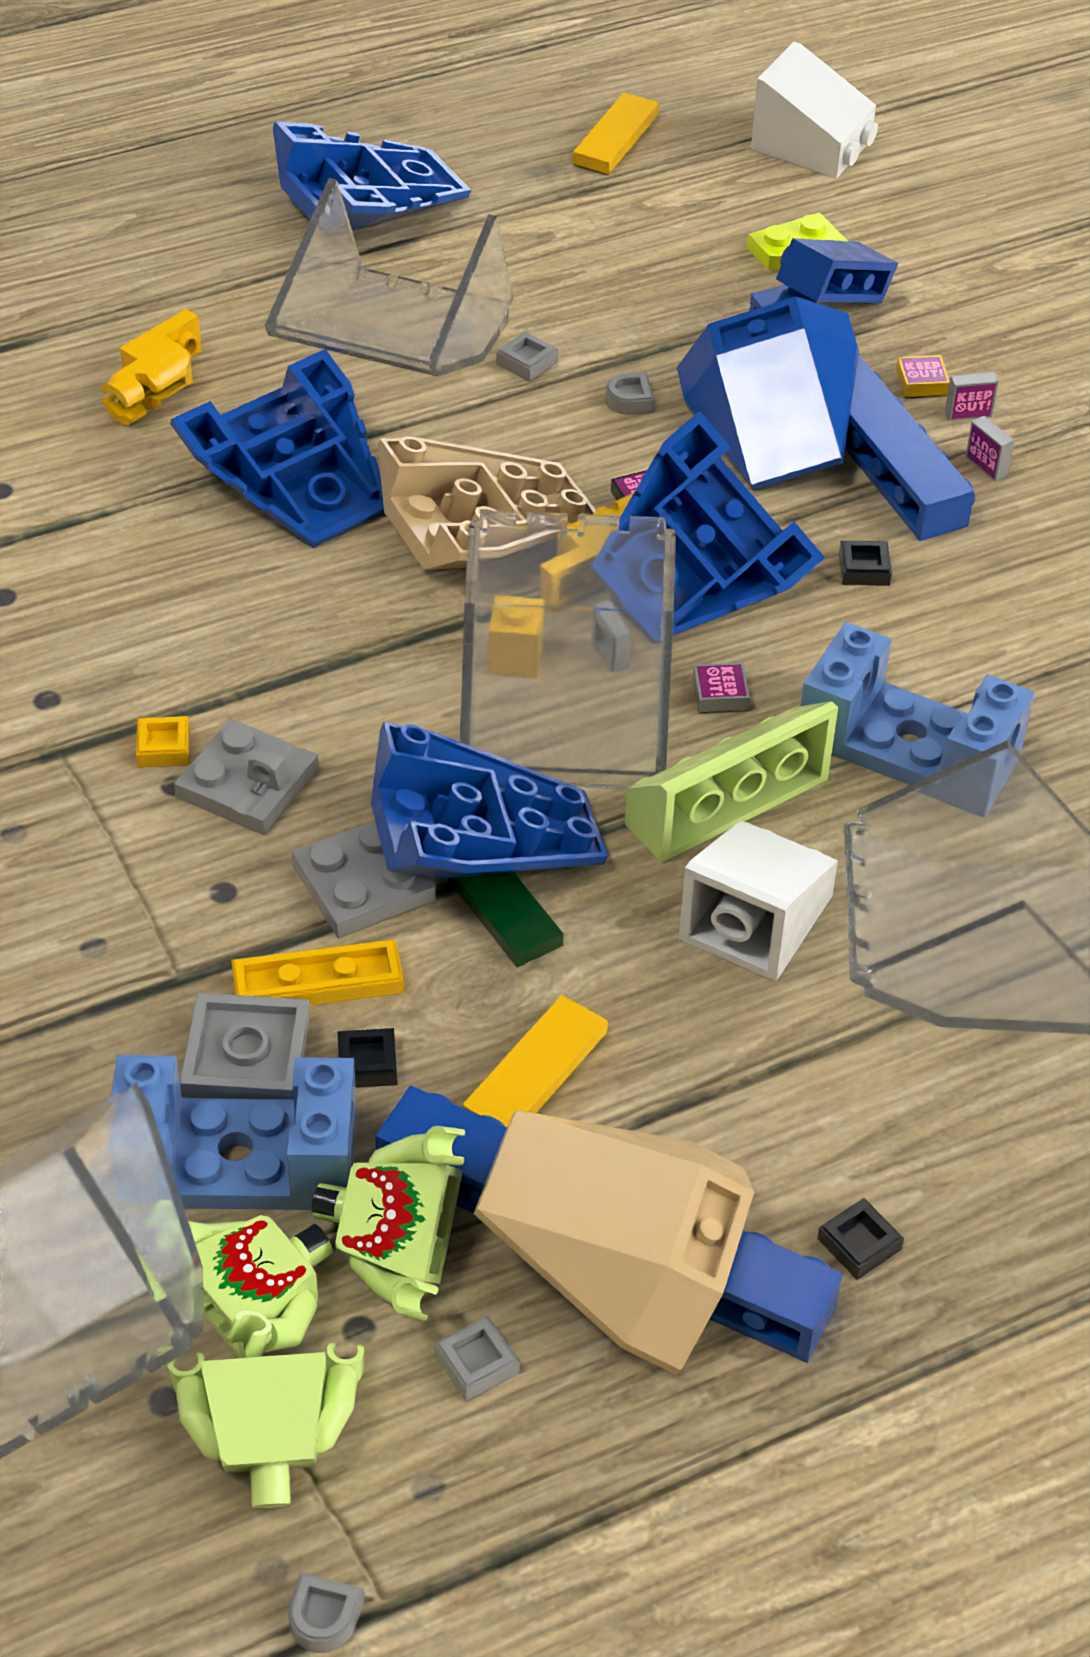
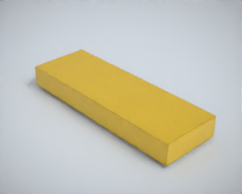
[572,92,659,175]
[231,939,404,1005]
[462,995,608,1127]

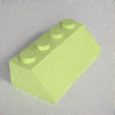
[625,701,838,863]

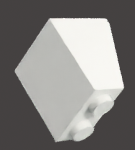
[751,42,878,178]
[679,820,838,982]

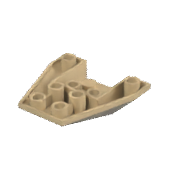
[377,436,595,570]
[473,1110,755,1375]

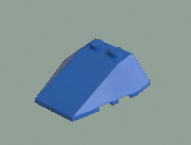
[273,121,471,233]
[170,349,384,548]
[590,411,825,644]

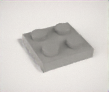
[292,821,436,938]
[180,993,311,1099]

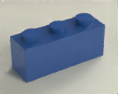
[776,238,899,303]

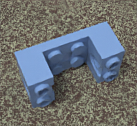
[800,621,1035,814]
[103,1055,357,1210]

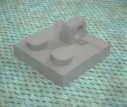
[174,719,319,835]

